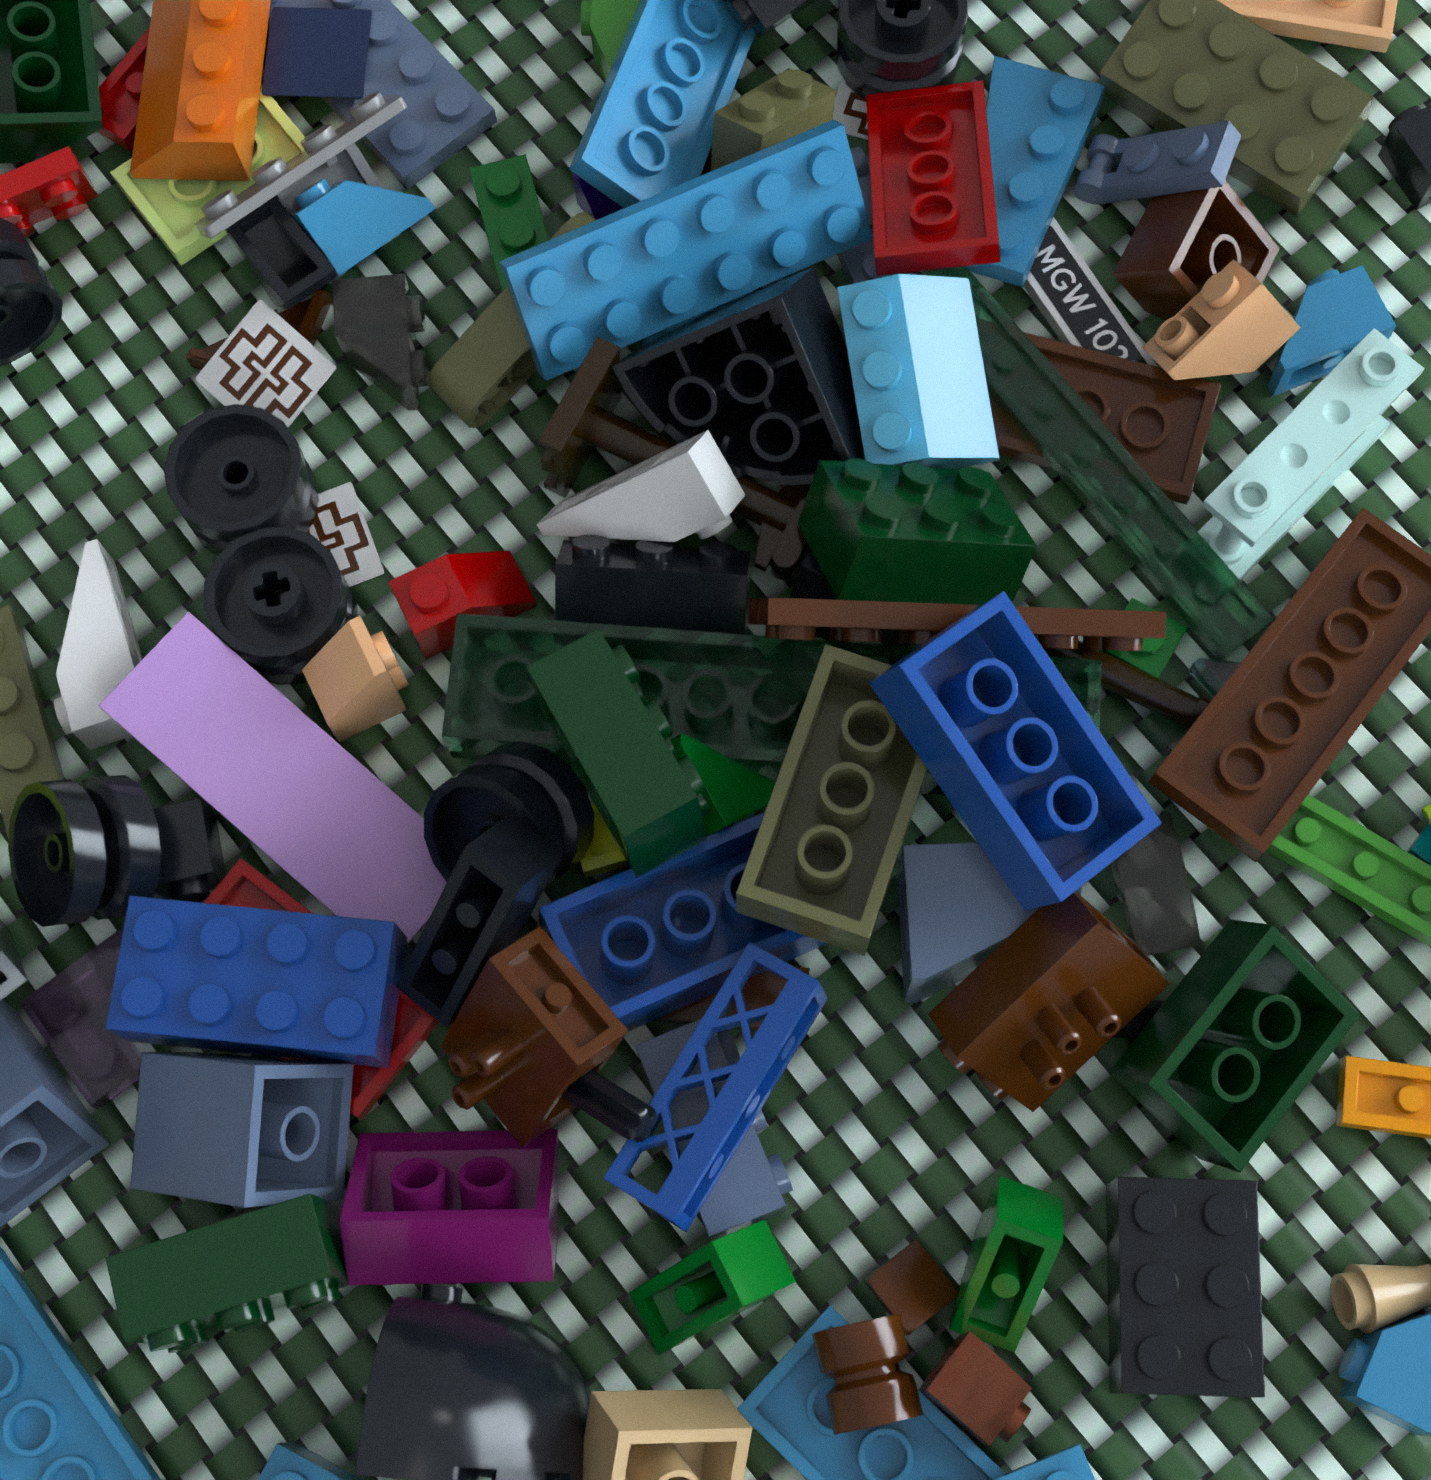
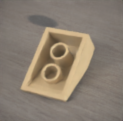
[583,1389,752,1480]

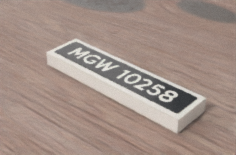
[1023,217,1158,367]

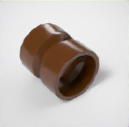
[812,1314,923,1435]

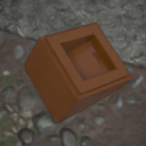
[864,1239,958,1337]

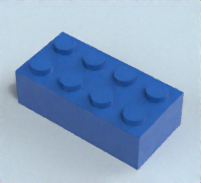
[868,591,1162,911]
[539,812,828,1031]
[105,896,408,1068]

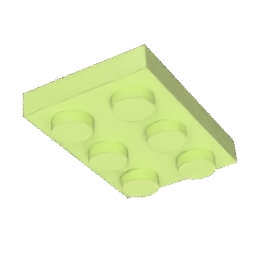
[110,84,305,266]

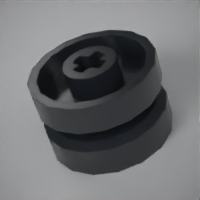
[837,0,968,101]
[0,218,63,366]
[164,404,319,556]
[204,526,358,685]
[424,742,594,888]
[8,775,161,927]

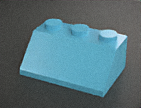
[837,274,1000,469]

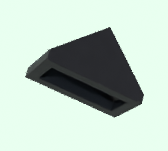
[225,196,338,310]

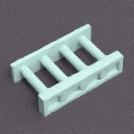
[1177,328,1425,597]

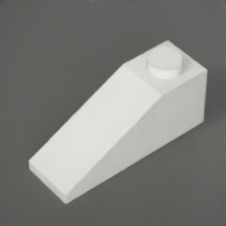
[537,430,745,542]
[54,539,143,750]

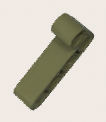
[427,212,597,428]

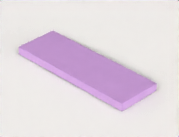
[98,612,447,945]

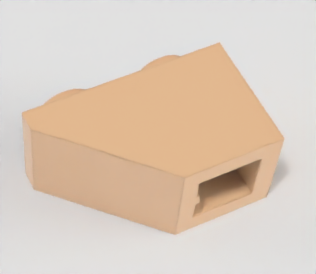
[1142,259,1301,380]
[302,616,409,742]

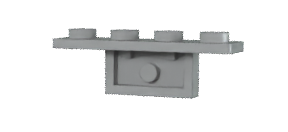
[194,91,408,239]

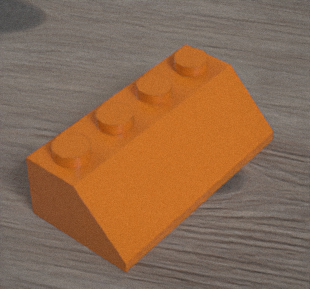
[130,0,271,181]

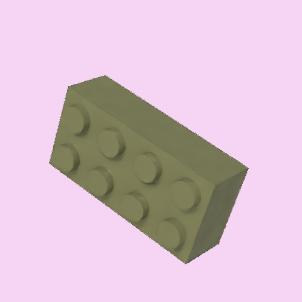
[1099,0,1373,218]
[736,644,928,956]

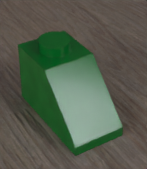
[949,1175,1063,1353]
[629,1219,796,1355]

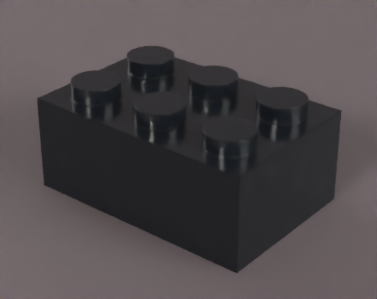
[1106,1177,1265,1398]

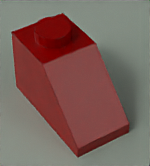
[388,550,537,659]

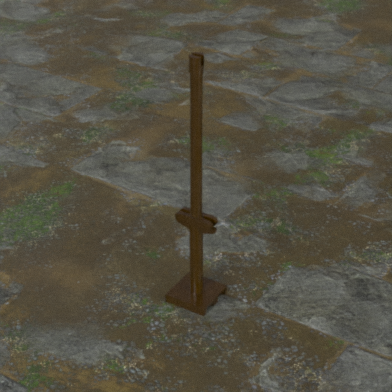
[538,336,1211,731]

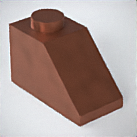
[918,1331,1032,1446]

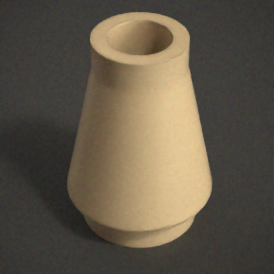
[1330,1264,1431,1334]

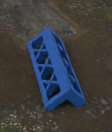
[604,942,828,1232]

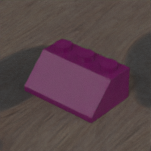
[339,1129,559,1286]

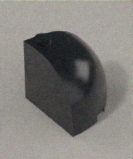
[612,267,865,485]
[355,1285,591,1480]

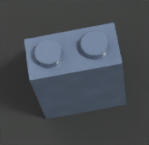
[896,842,1082,1003]
[0,999,110,1228]
[130,1052,354,1208]

